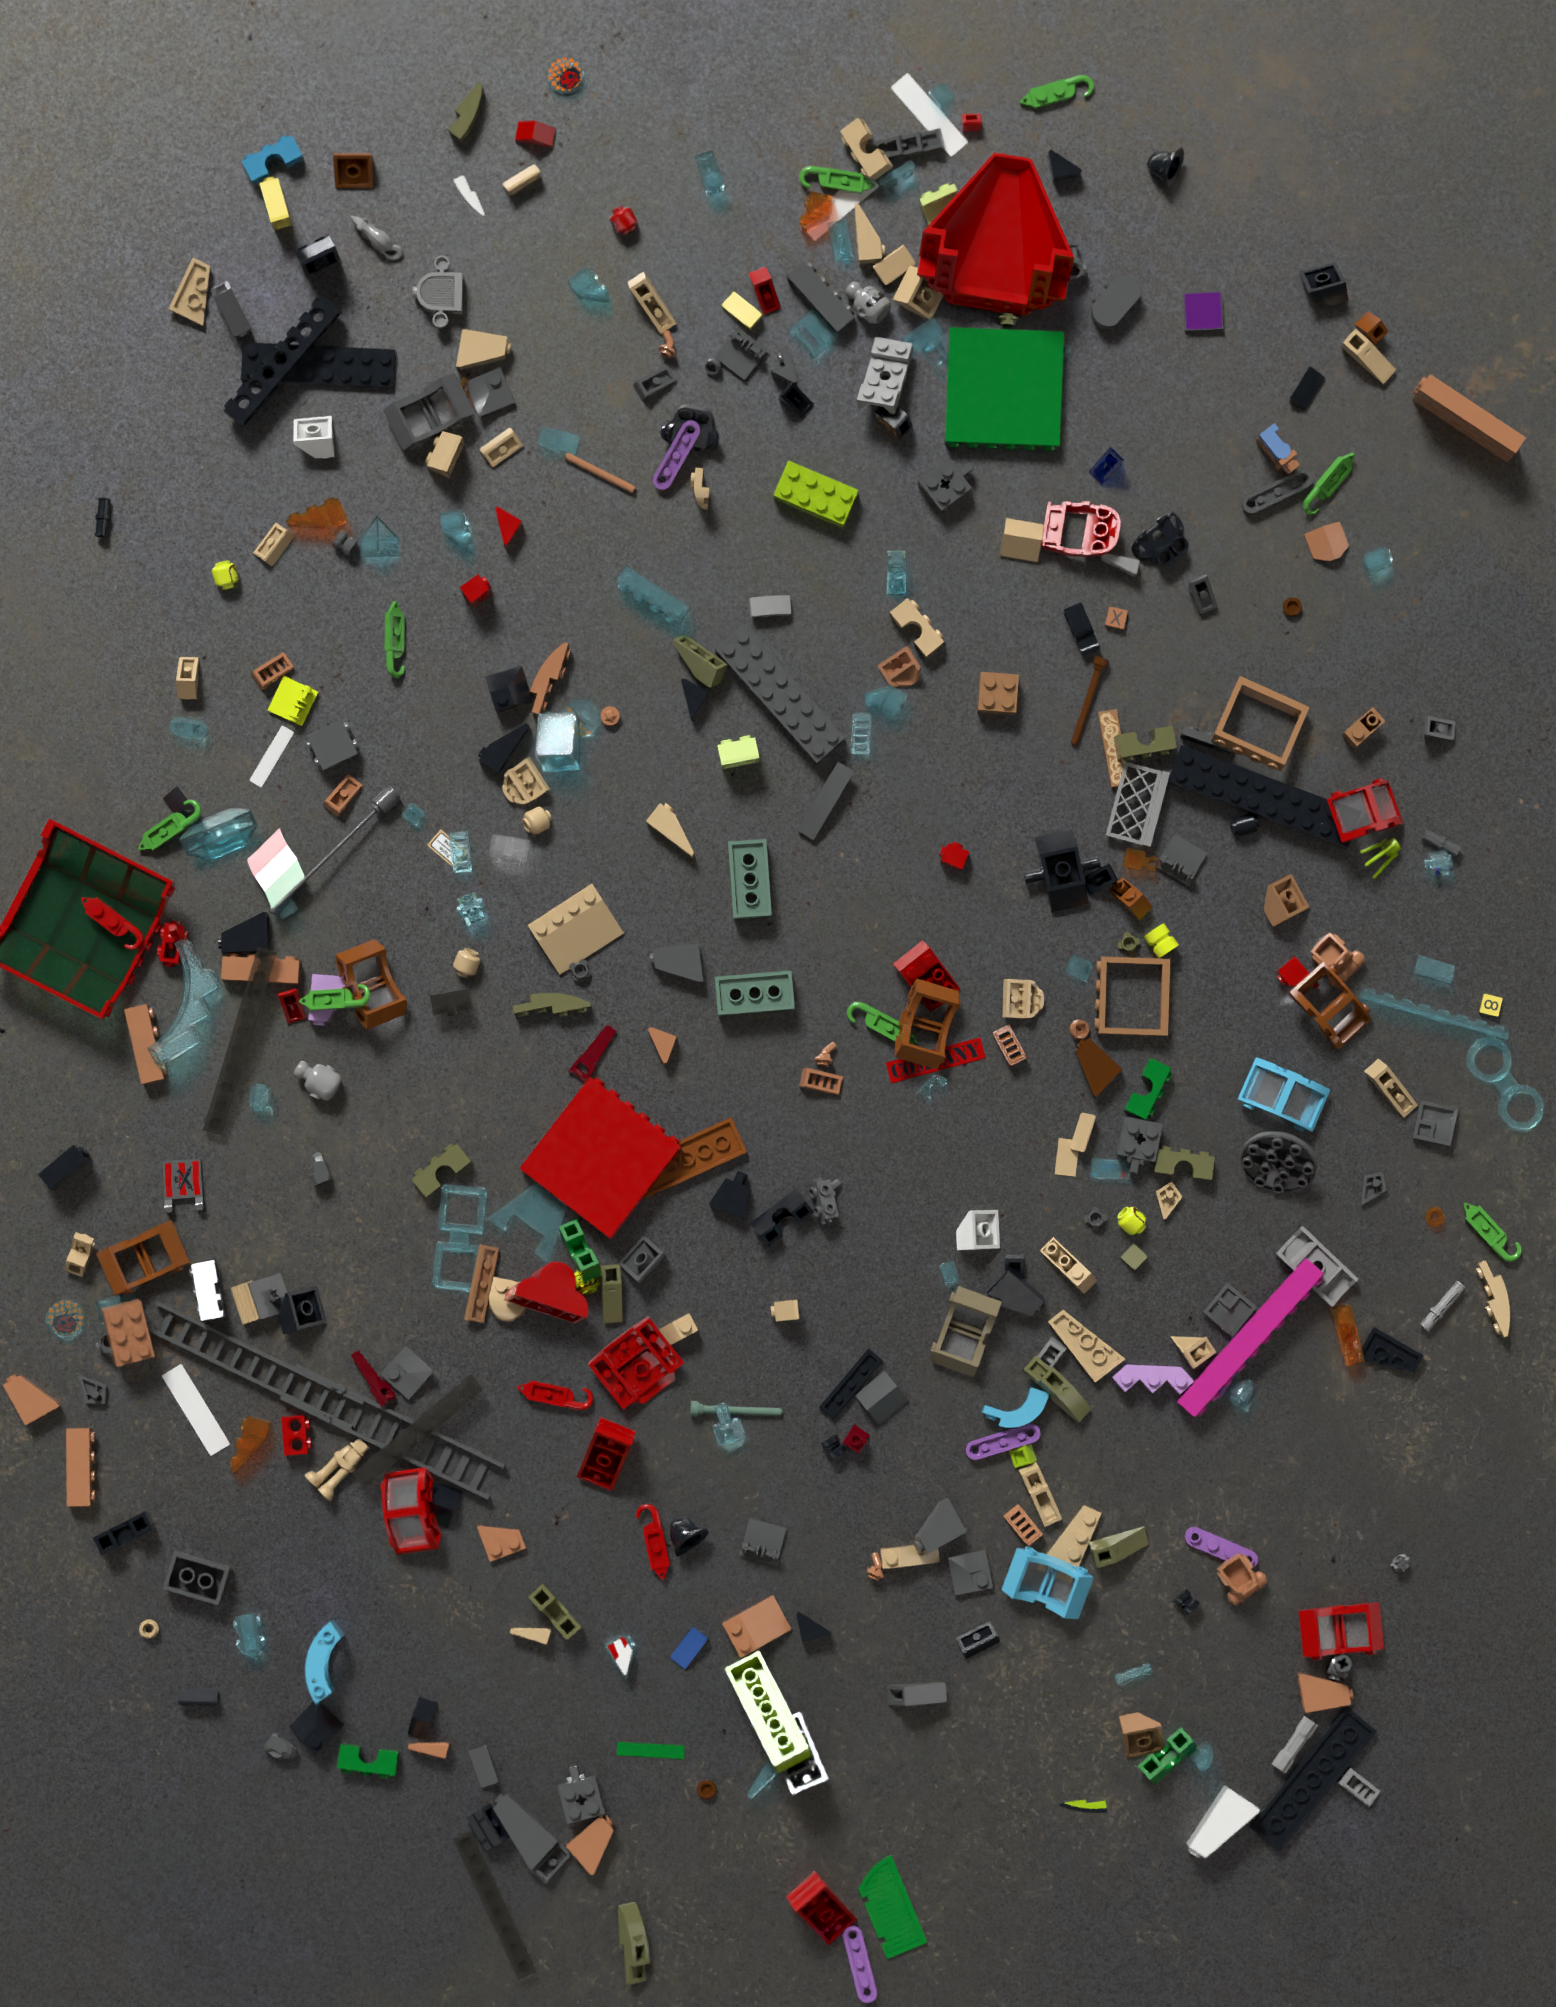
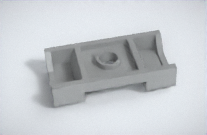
[857,337,913,414]
[1275,1226,1359,1307]

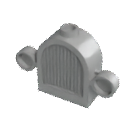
[413,255,463,329]

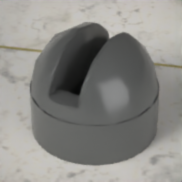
[705,358,721,375]

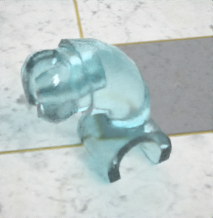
[919,1075,948,1097]

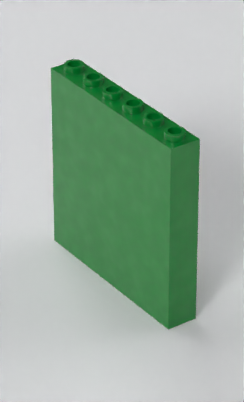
[945,327,1064,451]

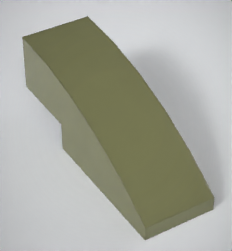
[448,81,483,143]

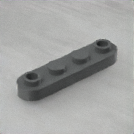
[1242,469,1313,514]

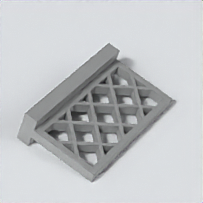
[1105,762,1170,848]

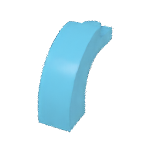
[982,1387,1049,1428]

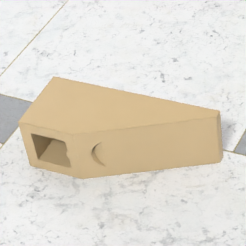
[1341,329,1396,384]
[1040,1237,1097,1294]

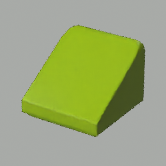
[1009,1443,1037,1468]

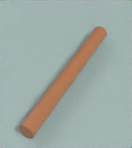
[565,453,636,493]

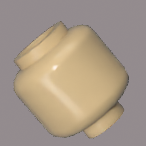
[522,807,552,835]
[453,948,481,978]

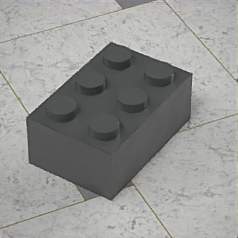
[163,1551,232,1605]

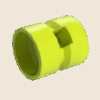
[1144,923,1179,959]

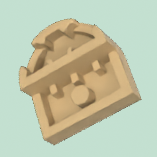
[691,468,710,510]
[502,757,550,804]
[1002,979,1044,1019]
[489,1277,527,1322]

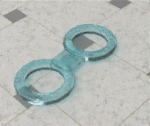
[1467,1037,1544,1130]

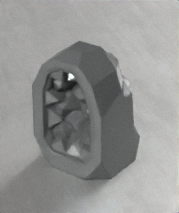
[308,1152,332,1186]
[262,1732,297,1759]

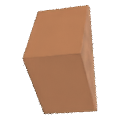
[648,1027,677,1064]

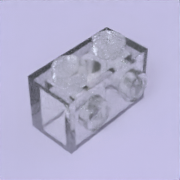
[489,834,531,867]

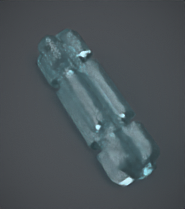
[1115,1663,1152,1685]

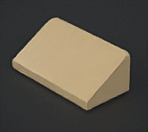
[503,165,541,195]
[872,245,916,285]
[479,428,523,468]
[253,523,294,566]
[1070,1113,1096,1153]

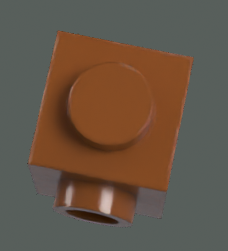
[1354,312,1389,345]

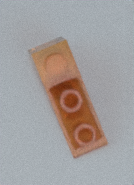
[286,497,349,529]
[1329,1303,1365,1366]
[229,1416,271,1473]

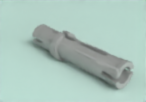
[1420,1281,1466,1332]

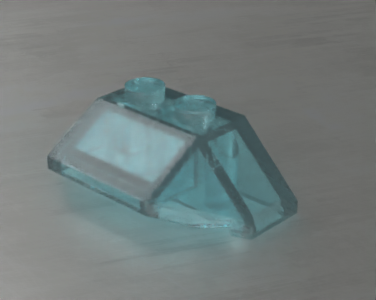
[179,808,258,860]

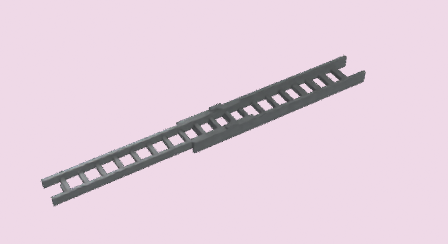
[147,1301,506,1500]

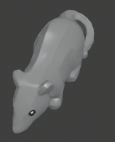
[351,216,403,260]

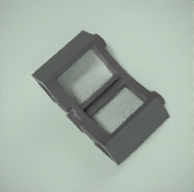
[383,373,475,451]

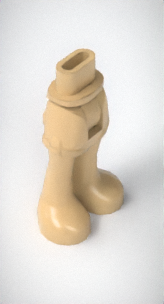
[305,1438,369,1501]

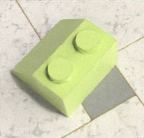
[717,735,759,769]

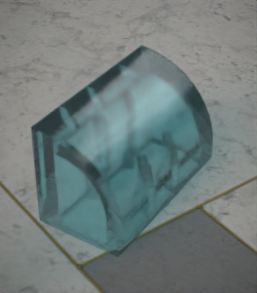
[1189,1741,1213,1773]

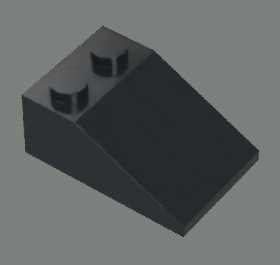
[295,236,341,277]

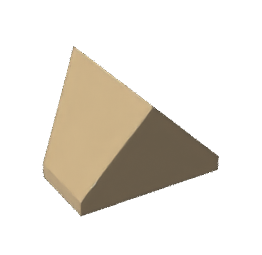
[1170,1336,1216,1369]

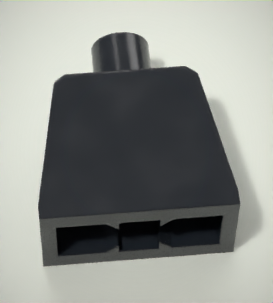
[709,1171,751,1219]

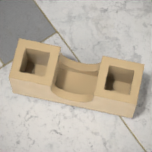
[840,118,893,180]
[889,598,944,659]

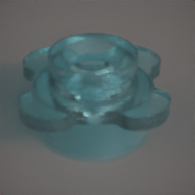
[402,803,425,826]

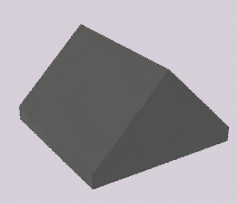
[618,1235,666,1283]
[855,1371,908,1425]

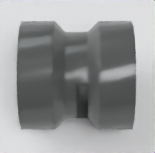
[332,530,359,556]

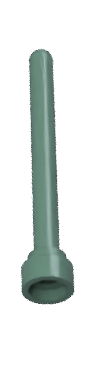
[690,1401,783,1417]

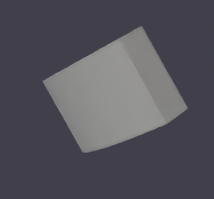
[749,595,791,618]

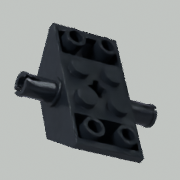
[1023,829,1101,912]

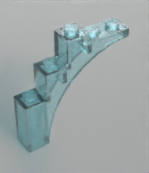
[147,939,221,1066]

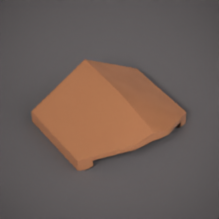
[1304,521,1349,561]
[878,646,921,688]

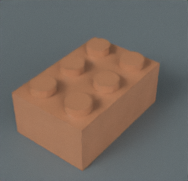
[101,1299,155,1367]

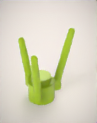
[1360,837,1401,879]

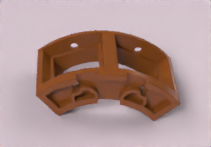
[1289,962,1372,1050]
[894,979,961,1069]
[96,1220,190,1296]

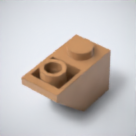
[1342,707,1385,749]

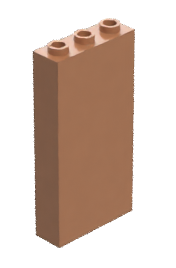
[1413,374,1526,463]

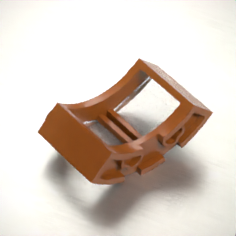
[336,939,407,1030]

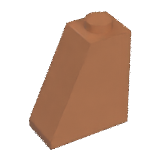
[3,1374,61,1425]
[1297,1673,1353,1713]
[566,1815,614,1876]

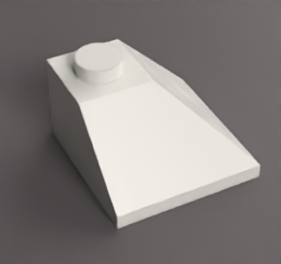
[294,416,334,459]
[956,1210,1000,1250]

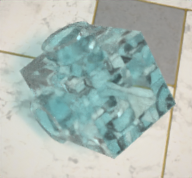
[456,892,485,926]

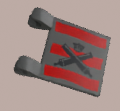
[162,1159,204,1214]

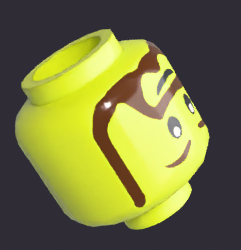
[212,560,239,590]
[1117,1207,1146,1235]
[574,1269,600,1295]

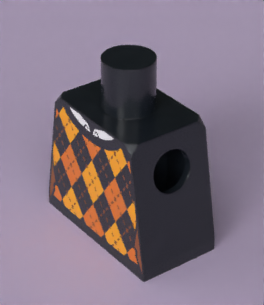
[870,404,913,439]

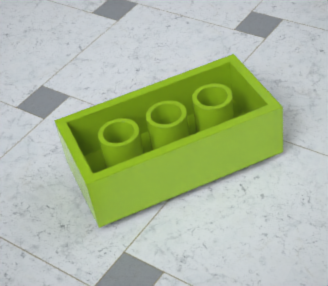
[773,460,859,528]

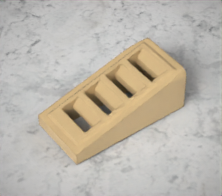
[510,1628,552,1645]

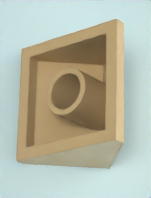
[1000,518,1044,562]

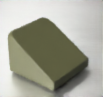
[1121,1244,1148,1271]

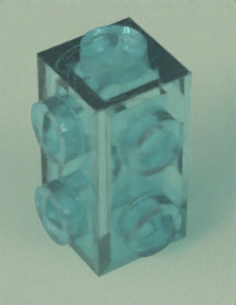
[233,1613,265,1658]

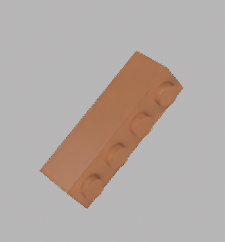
[221,953,301,985]
[124,1004,168,1085]
[66,1428,96,1506]

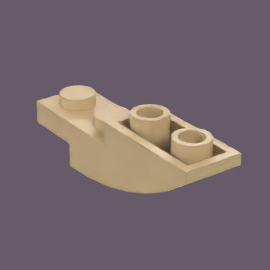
[1476,1261,1510,1337]

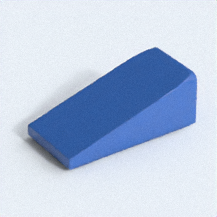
[670,1627,708,1669]

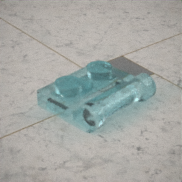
[788,308,839,359]

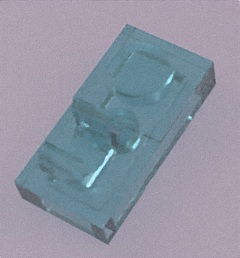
[827,219,854,261]

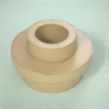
[139,1619,159,1639]

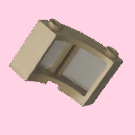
[929,1286,1001,1377]

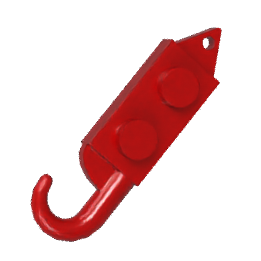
[81,897,143,950]
[517,1380,593,1410]
[636,1504,670,1580]

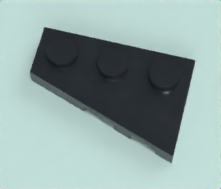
[1354,1326,1424,1372]

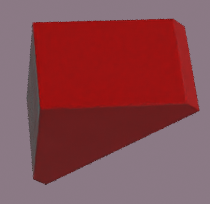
[515,120,556,147]
[495,507,522,547]
[278,989,306,1024]

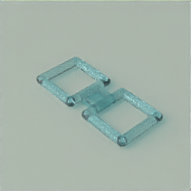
[432,1184,487,1291]

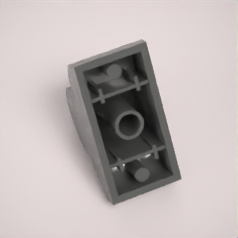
[782,1712,829,1797]

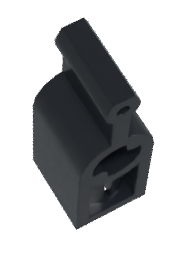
[1063,602,1101,656]

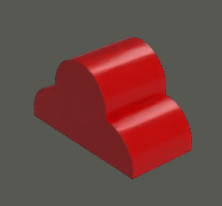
[504,1261,588,1324]
[577,1417,636,1491]
[786,1871,857,1945]

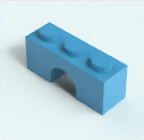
[241,135,304,185]

